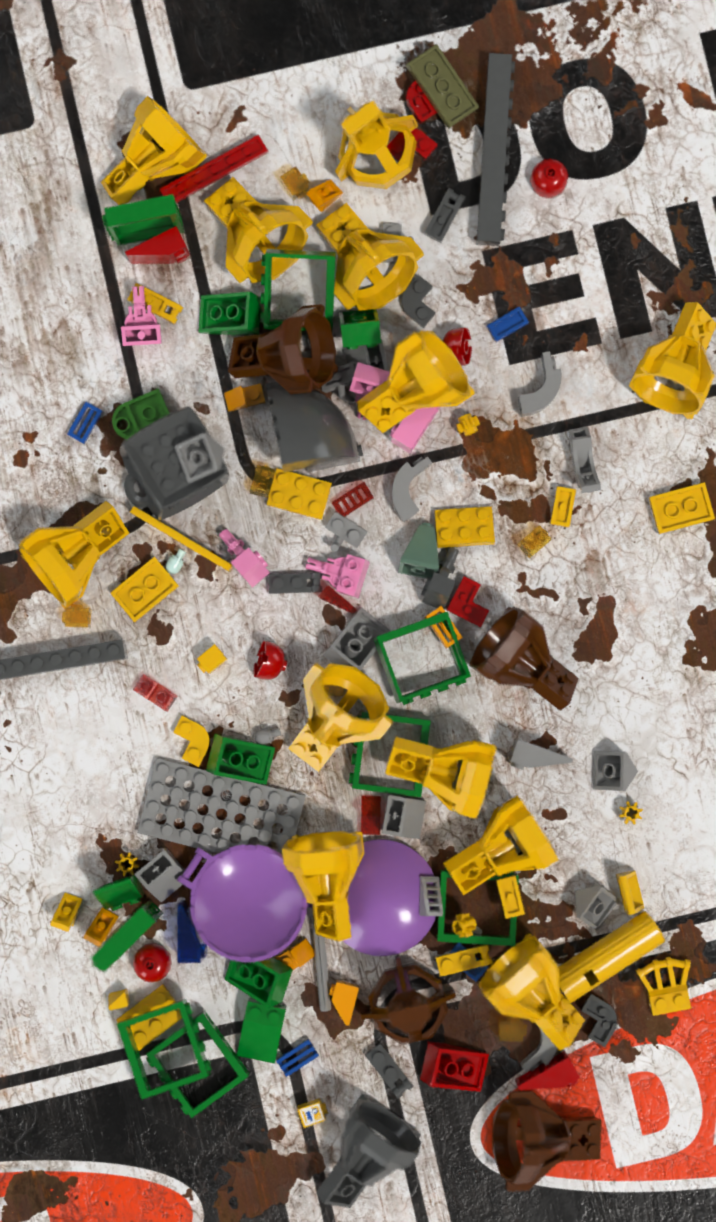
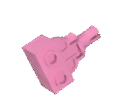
[121,286,162,346]
[349,362,390,420]
[219,529,270,588]
[306,554,370,599]

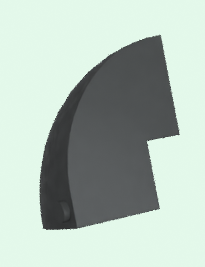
[266,382,363,472]

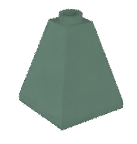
[398,523,439,579]

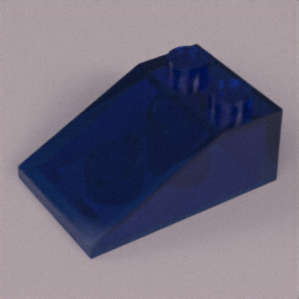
[177,900,208,963]

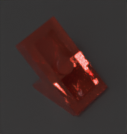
[361,796,381,835]

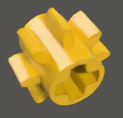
[456,413,480,437]
[618,801,643,825]
[115,852,139,876]
[452,913,476,938]

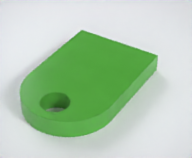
[112,388,170,440]

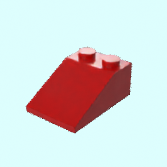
[125,226,190,264]
[420,1042,489,1092]
[515,1051,580,1090]

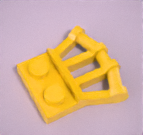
[635,957,691,1016]

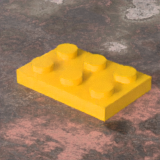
[267,468,332,520]
[649,482,715,534]
[435,506,495,548]
[110,556,179,623]
[116,984,182,1051]

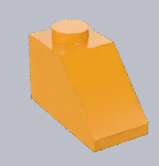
[329,980,359,1026]

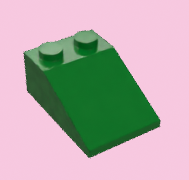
[198,292,261,336]
[339,309,382,350]
[206,733,275,785]
[93,875,144,911]
[224,957,293,1008]
[237,998,287,1064]

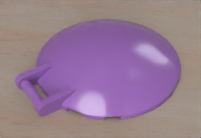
[307,839,436,956]
[177,844,307,962]

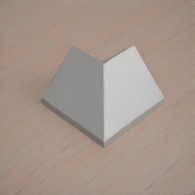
[175,432,225,483]
[593,751,638,791]
[575,882,619,931]

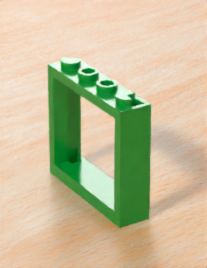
[102,194,184,246]
[260,249,336,331]
[373,612,471,705]
[349,712,431,797]
[437,867,519,946]
[90,899,163,972]
[117,999,212,1099]
[146,1010,250,1118]

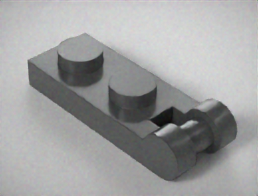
[424,188,466,243]
[268,573,322,594]
[365,1043,414,1099]

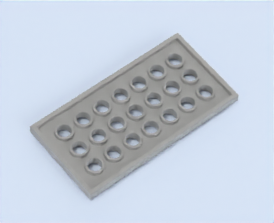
[137,758,306,855]

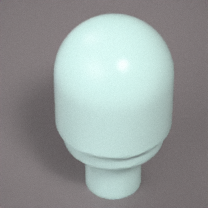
[165,549,186,574]

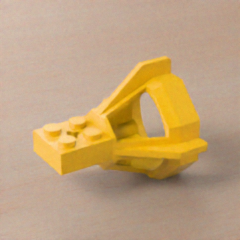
[101,96,207,205]
[335,100,418,189]
[204,177,313,283]
[316,203,424,311]
[629,302,716,419]
[357,330,475,433]
[19,501,129,609]
[288,663,393,772]
[385,737,496,819]
[444,796,559,896]
[282,831,364,942]
[478,933,585,1050]

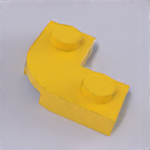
[173,715,210,767]

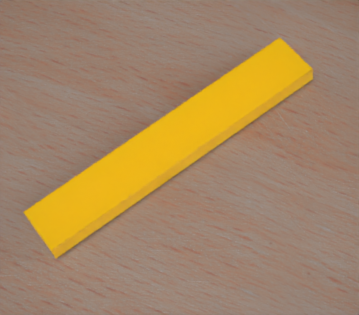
[130,506,233,572]

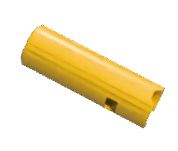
[558,911,665,1003]

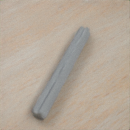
[311,915,331,1011]

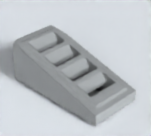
[419,876,443,916]

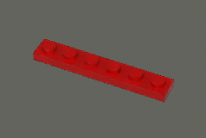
[159,134,268,203]

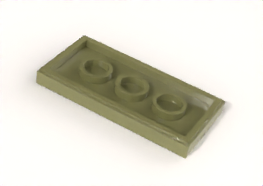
[405,44,479,129]

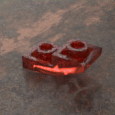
[133,674,178,712]

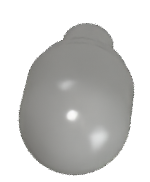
[254,728,282,745]

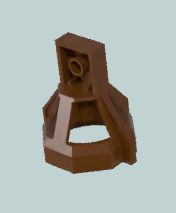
[228,304,339,394]
[469,607,579,711]
[361,955,456,1045]
[492,1091,602,1192]

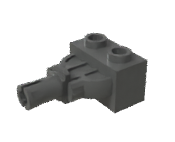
[421,547,459,609]

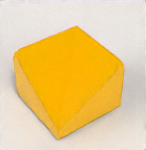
[108,989,130,1011]

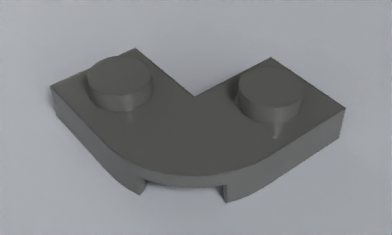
[402,275,436,329]
[580,993,617,1047]

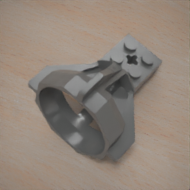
[316,1094,421,1208]

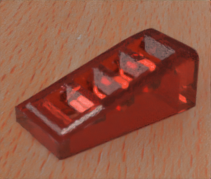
[332,482,374,517]
[318,586,357,614]

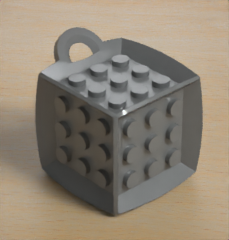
[120,406,229,520]

